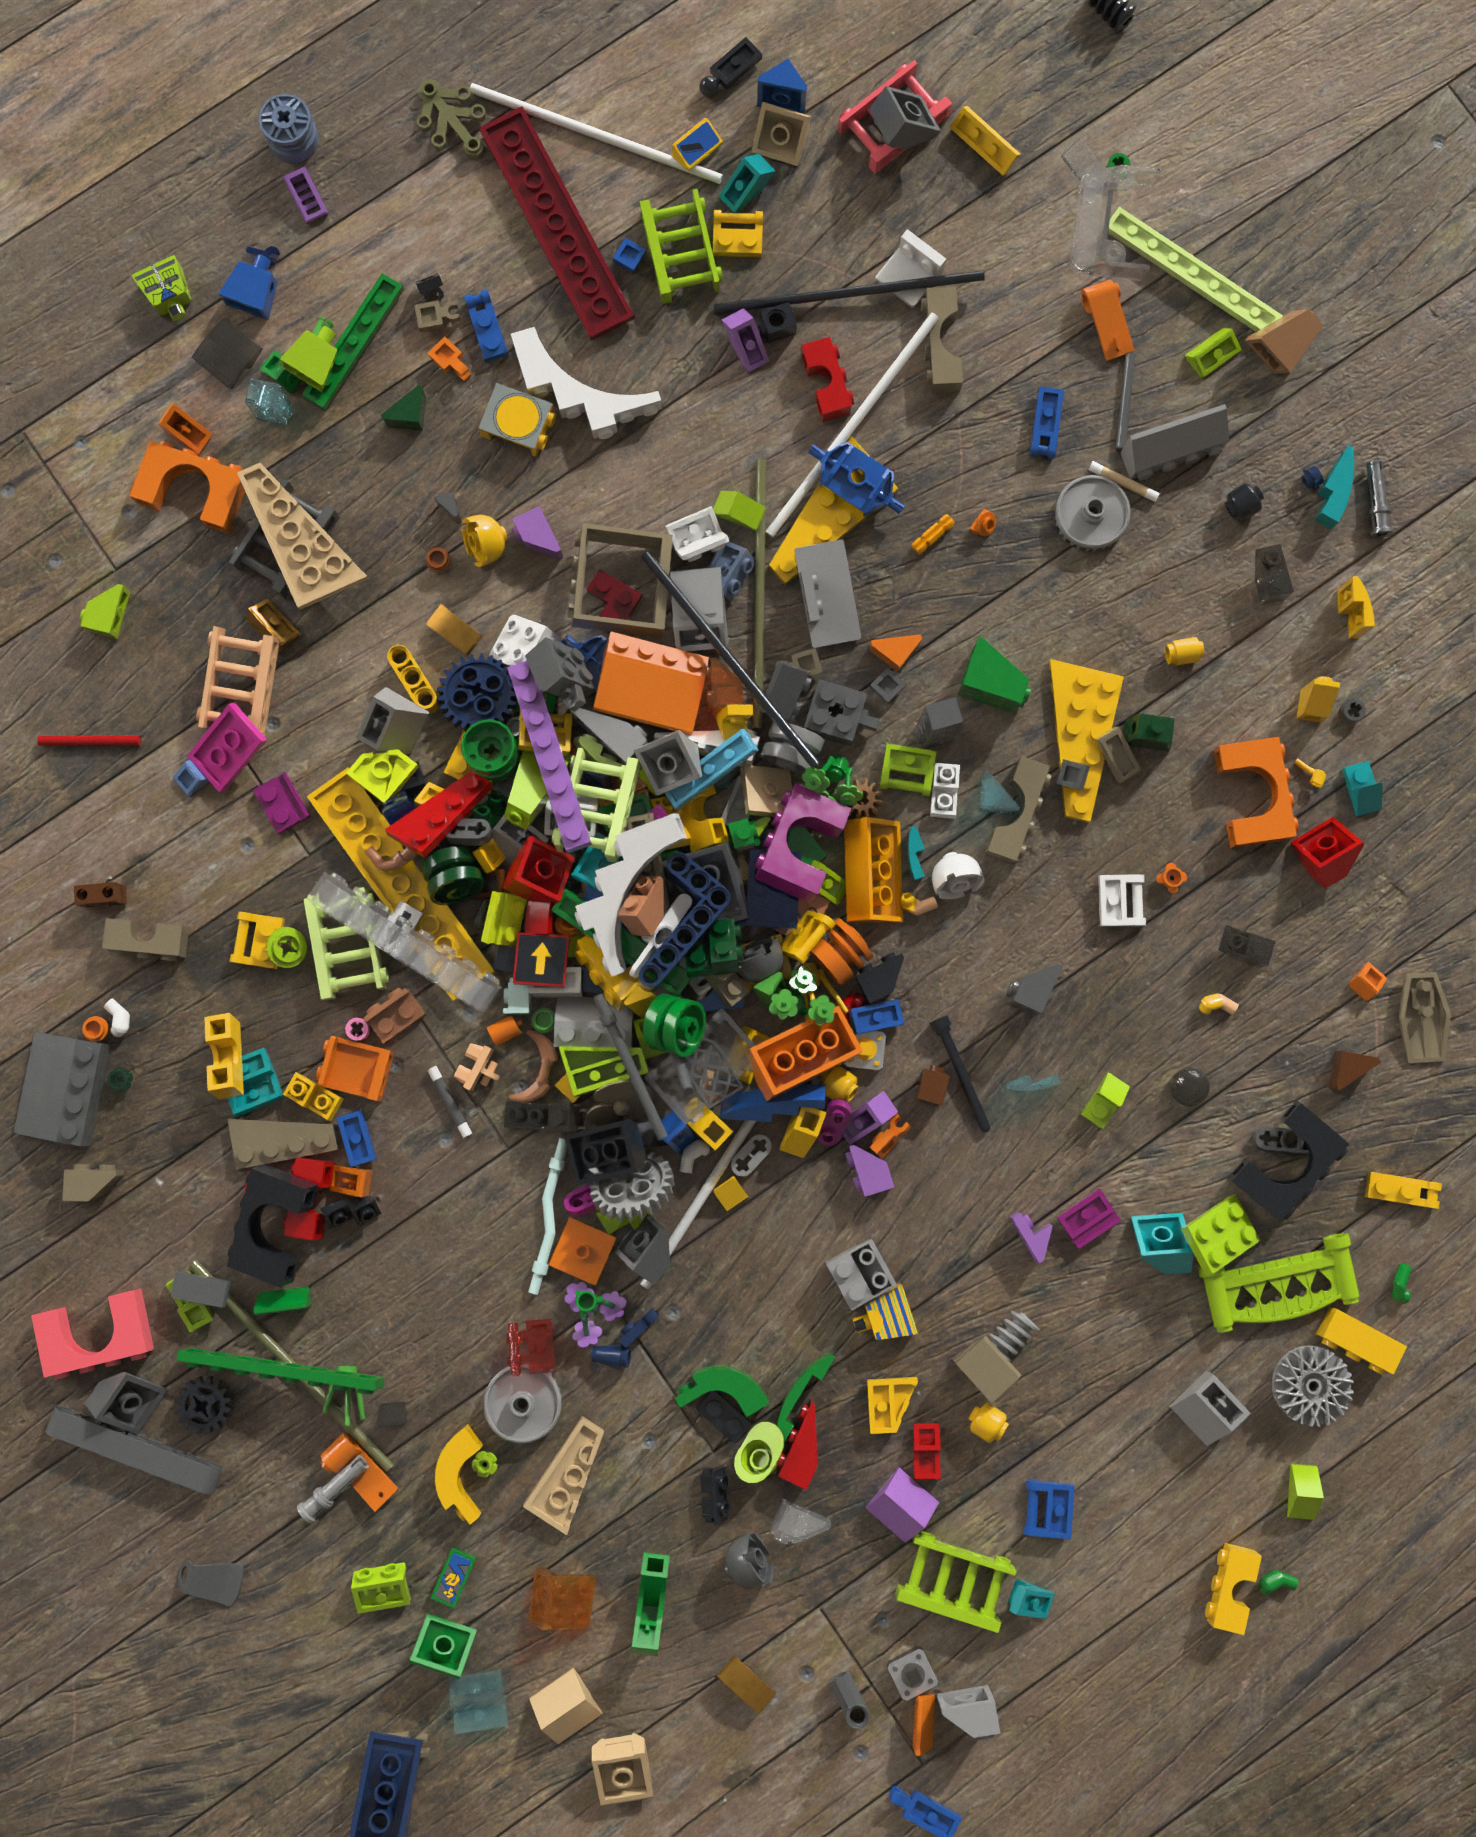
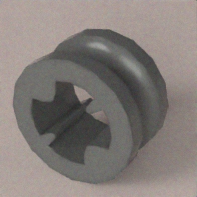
[1340,699,1366,722]

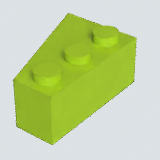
[559,1046,649,1097]

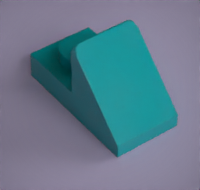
[1342,761,1383,817]
[1008,1579,1055,1619]

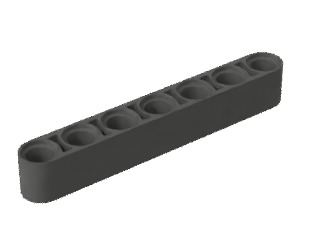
[45,1406,223,1495]

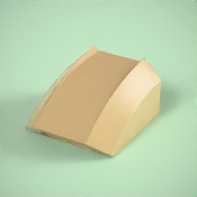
[592,1733,654,1806]

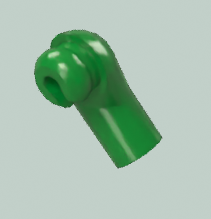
[1258,1570,1299,1595]

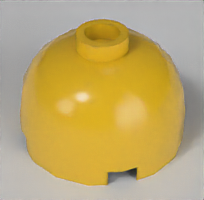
[462,515,507,567]

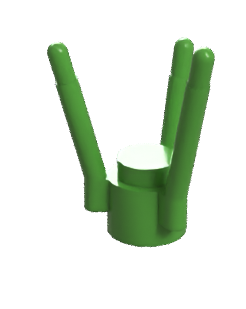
[323,1366,365,1427]

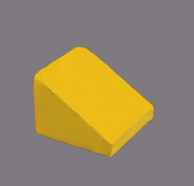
[712,1176,748,1211]

